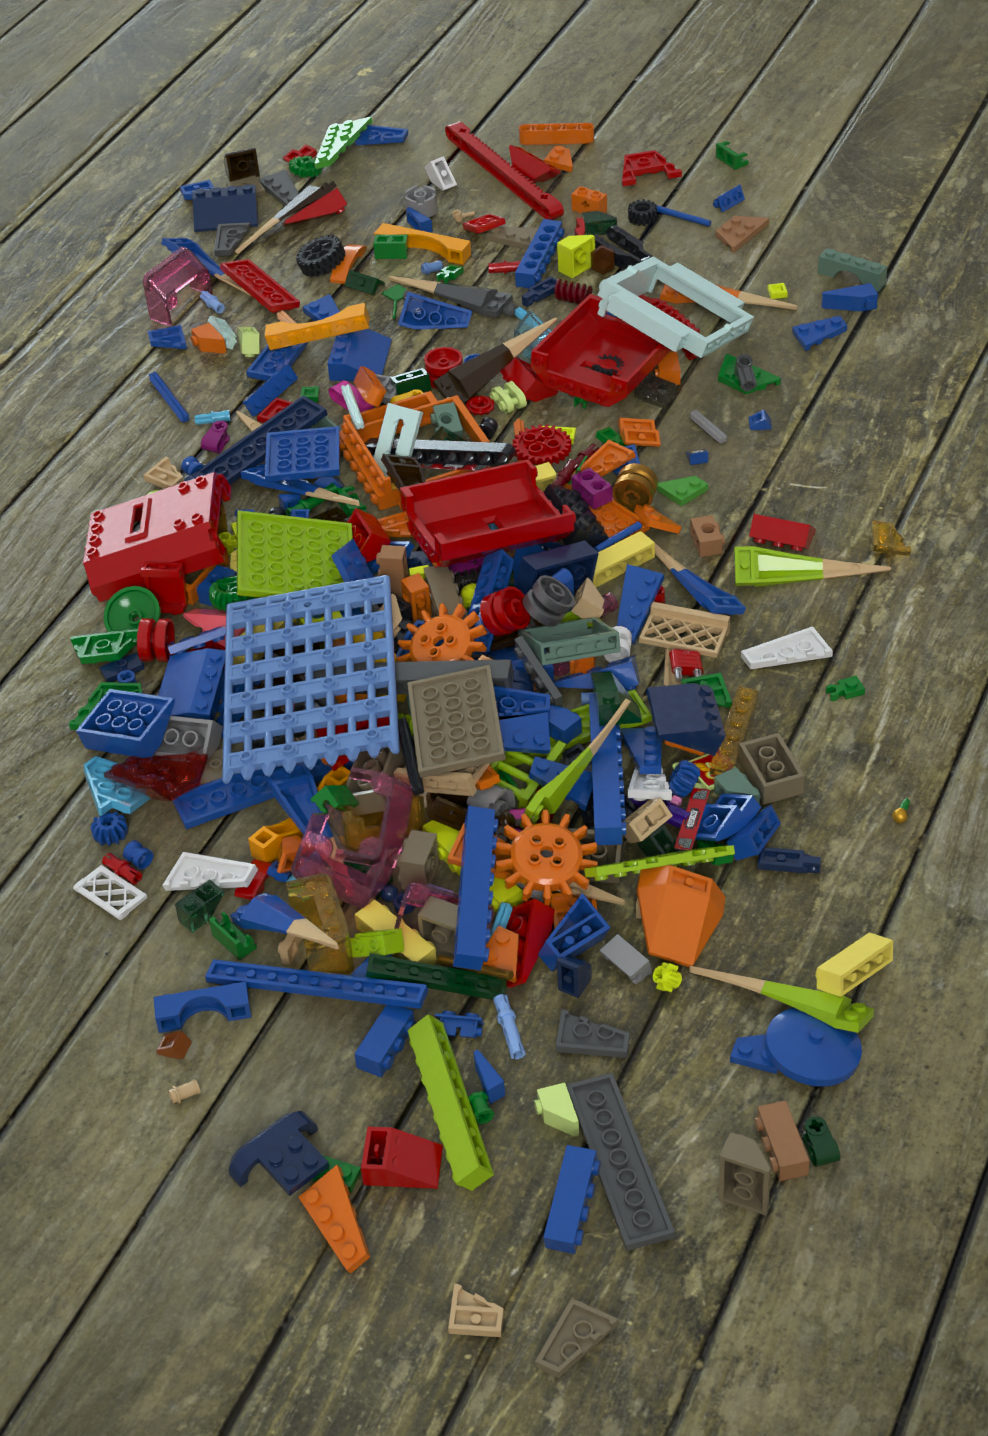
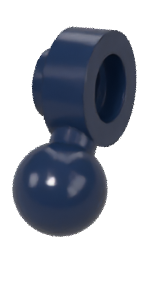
[381,885,416,914]

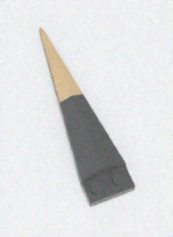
[388,276,513,318]

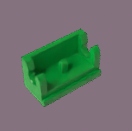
[716,141,749,170]
[373,235,408,259]
[336,486,369,517]
[310,785,359,813]
[209,912,257,960]

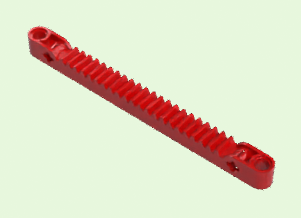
[445,121,564,220]

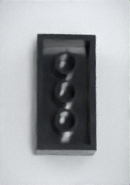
[544,484,609,548]

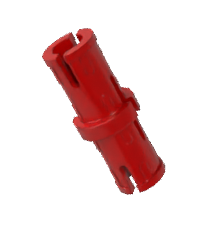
[488,261,521,274]
[102,852,143,885]

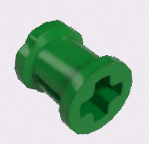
[468,1091,494,1124]

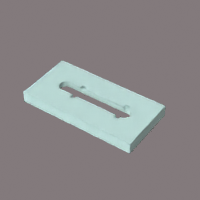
[374,403,423,477]

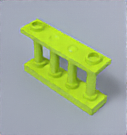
[491,741,566,809]

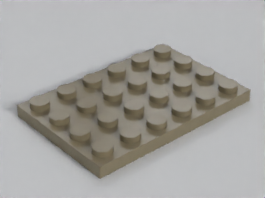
[407,665,506,778]

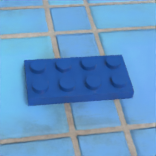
[246,342,308,381]

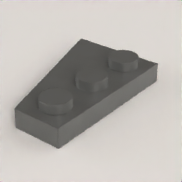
[214,223,251,257]
[556,1009,630,1058]

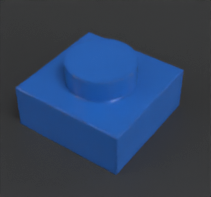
[267,860,297,882]

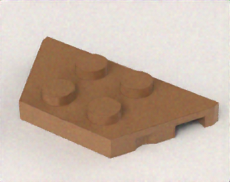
[715,216,769,253]

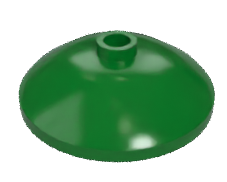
[103,586,161,632]

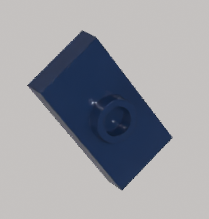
[99,653,144,682]

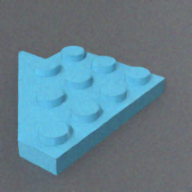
[84,756,166,816]

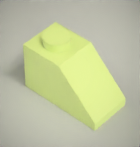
[534,1083,579,1137]

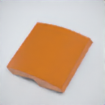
[618,418,661,447]

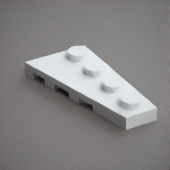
[741,626,833,669]

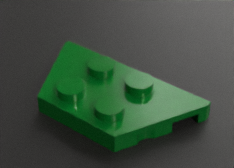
[718,353,781,394]
[70,629,138,664]

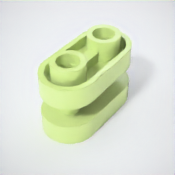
[490,381,527,414]

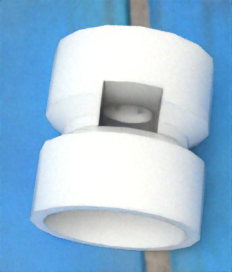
[604,626,632,662]

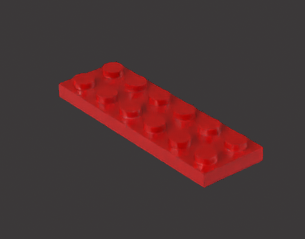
[220,259,300,313]

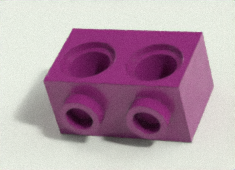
[571,468,613,509]

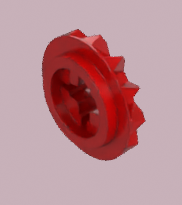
[466,396,495,416]

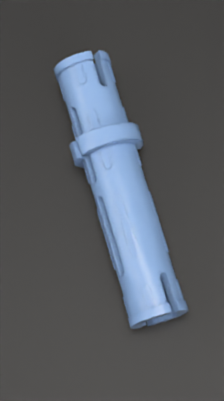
[493,994,525,1060]

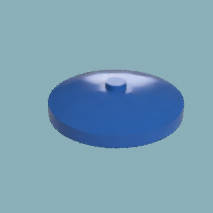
[765,1008,862,1086]

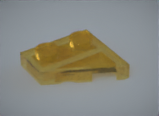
[871,520,911,556]

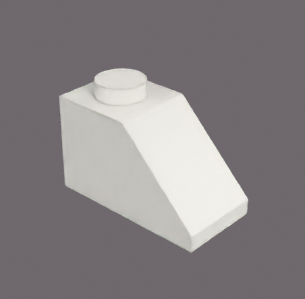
[424,156,457,191]

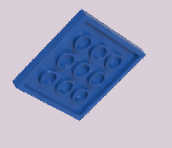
[265,426,340,482]

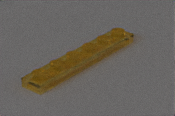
[710,686,759,776]

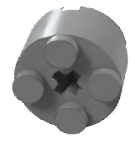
[405,185,438,218]
[467,784,515,826]

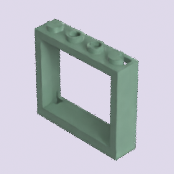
[519,617,621,666]

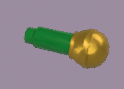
[892,798,910,824]

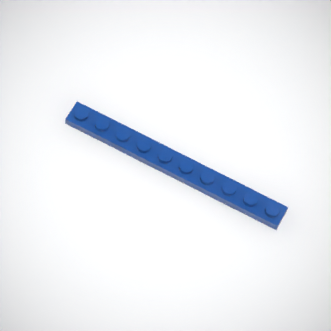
[205,959,428,1009]

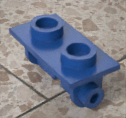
[713,184,745,212]
[435,1011,485,1039]

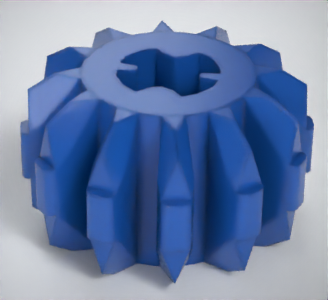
[668,760,700,798]
[90,811,128,847]

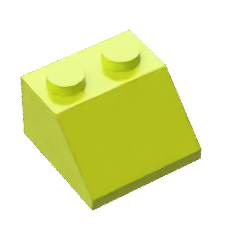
[557,235,595,278]

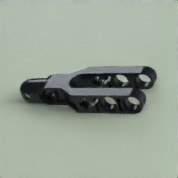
[593,225,653,268]

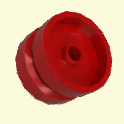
[424,347,463,389]
[480,586,531,637]
[137,618,175,662]

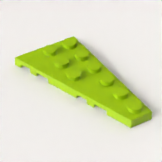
[584,845,735,881]

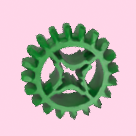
[209,576,259,612]

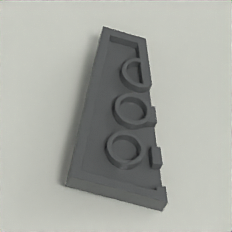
[259,170,299,207]
[514,636,563,707]

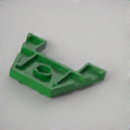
[69,682,143,730]

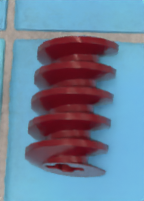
[555,278,592,305]

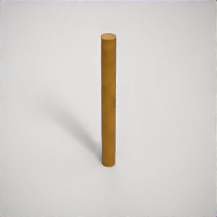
[437,955,514,980]

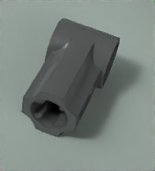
[734,354,757,391]

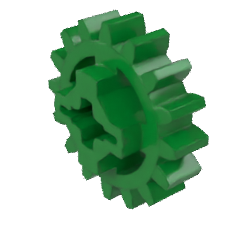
[289,156,322,178]

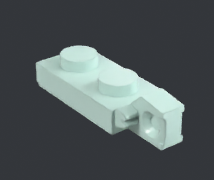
[208,316,237,350]

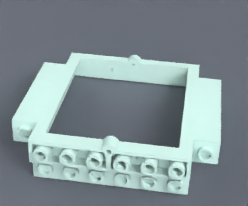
[597,257,754,358]

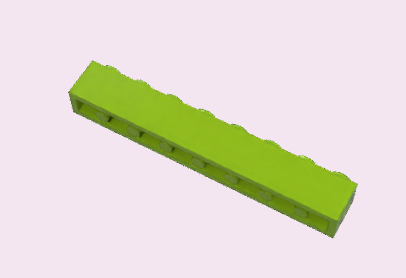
[407,1014,494,1191]

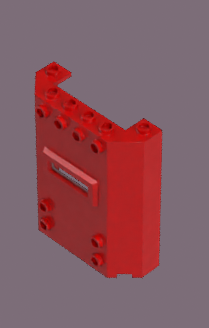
[531,294,684,407]
[400,460,576,568]
[83,472,232,602]

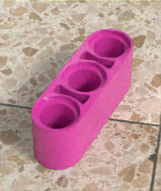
[328,380,374,412]

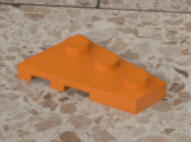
[573,440,636,477]

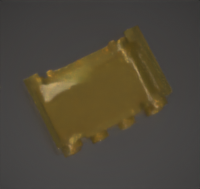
[285,873,354,975]

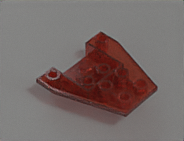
[104,751,208,801]

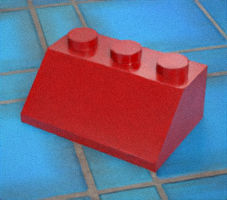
[500,356,559,402]
[347,508,391,563]
[749,514,816,552]

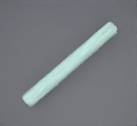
[341,384,365,430]

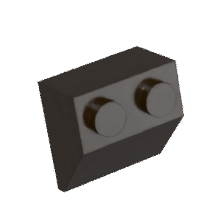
[224,147,260,182]

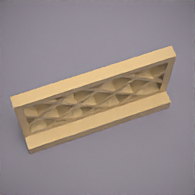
[639,602,730,658]
[393,752,490,796]

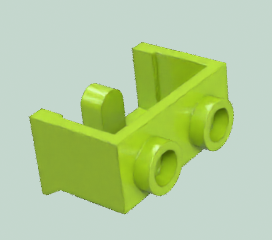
[350,928,405,957]

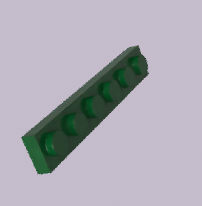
[366,953,507,1000]

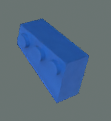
[538,893,611,972]

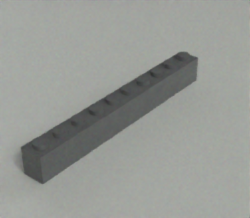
[313,660,514,695]

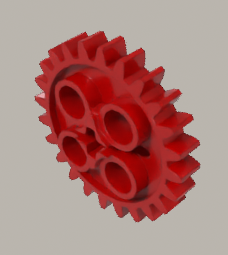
[512,424,572,466]

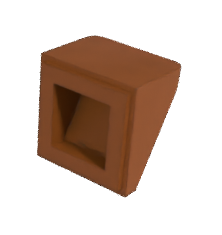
[156,1031,191,1059]

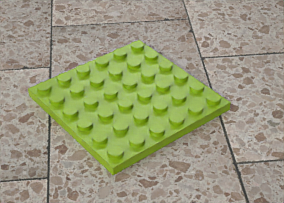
[237,510,352,598]

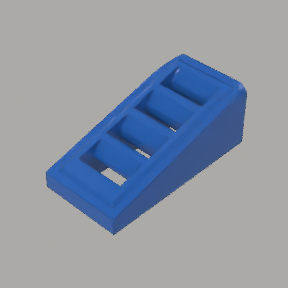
[406,207,433,233]
[473,1050,505,1104]

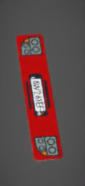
[420,463,489,471]
[674,788,710,850]

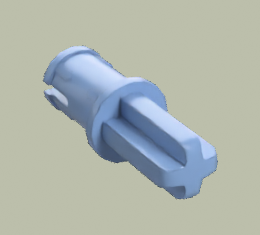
[200,291,225,314]

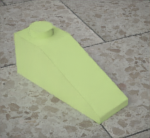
[237,327,259,357]

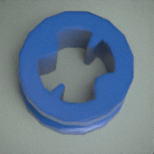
[117,670,137,683]

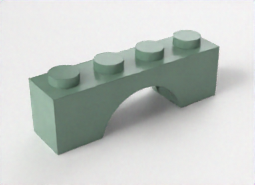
[818,248,887,292]

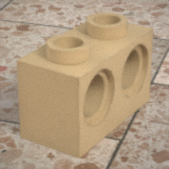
[622,798,673,843]

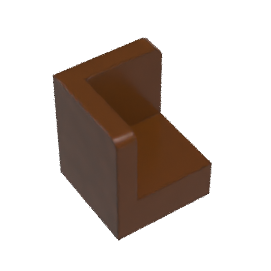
[591,245,614,275]

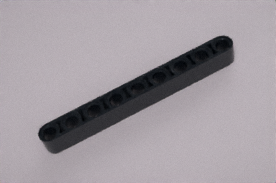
[364,438,515,466]

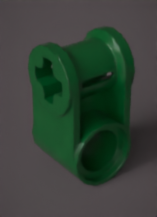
[802,1116,841,1167]

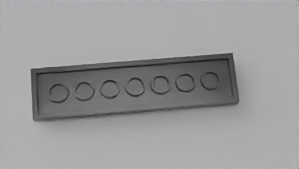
[566,1073,675,1251]

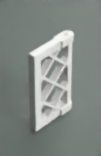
[73,865,147,920]

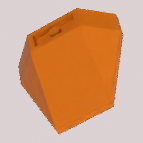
[636,865,726,967]

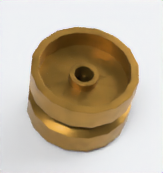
[612,463,658,512]

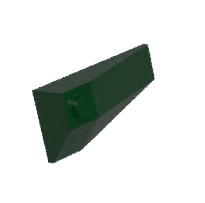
[591,671,642,726]

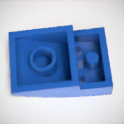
[695,794,761,841]

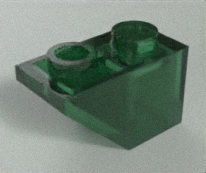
[175,879,224,933]

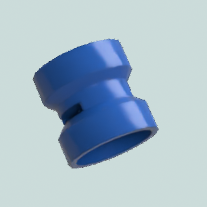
[181,456,204,475]
[123,840,154,869]

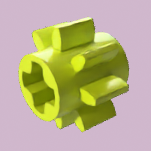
[218,532,237,556]
[653,962,682,992]

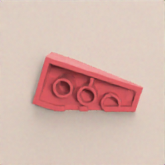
[183,608,245,647]

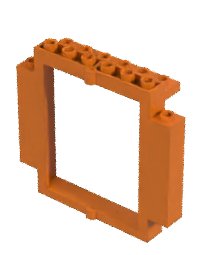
[340,391,496,511]

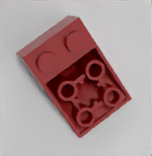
[361,1126,443,1189]

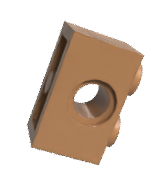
[690,515,725,557]

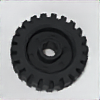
[296,235,346,277]

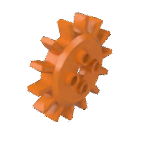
[397,603,487,662]
[495,810,598,905]

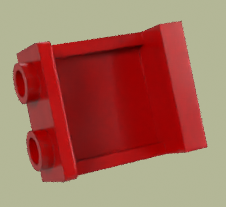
[141,562,188,615]

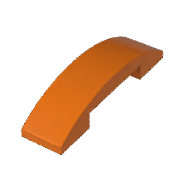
[330,244,367,284]

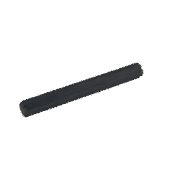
[398,717,424,796]

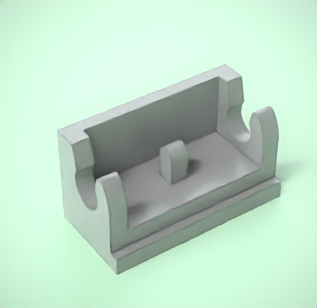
[599,934,652,984]

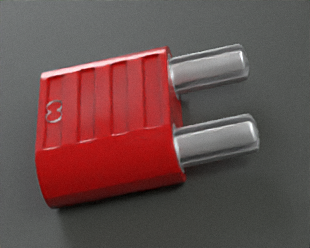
[669,649,703,682]

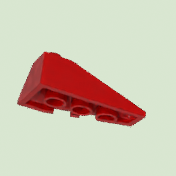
[282,188,347,226]
[506,899,555,988]

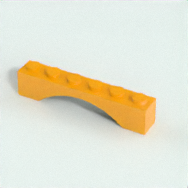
[374,223,471,265]
[265,303,370,350]
[248,766,350,863]

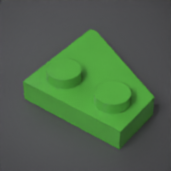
[657,476,708,506]

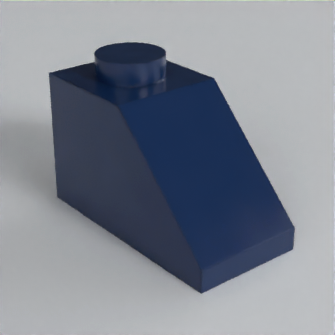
[557,956,592,998]

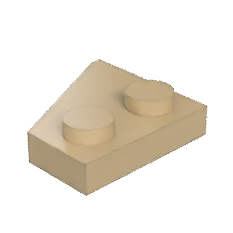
[143,456,184,489]
[448,1284,504,1337]

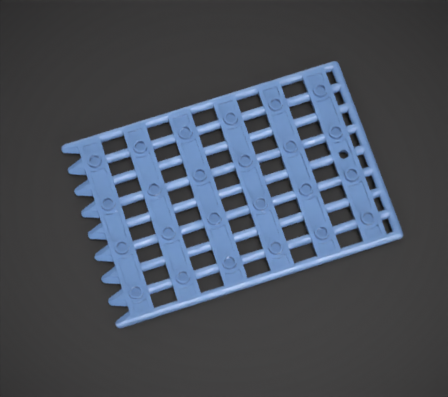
[222,575,400,784]

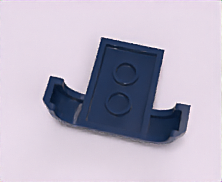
[229,1111,329,1196]

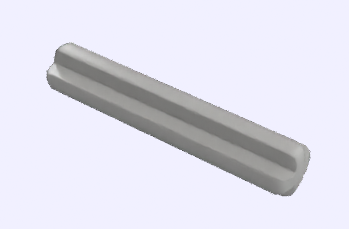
[690,410,727,444]

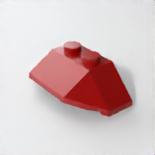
[509,145,561,183]

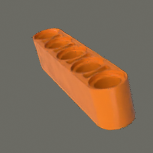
[519,123,594,145]
[353,366,387,407]

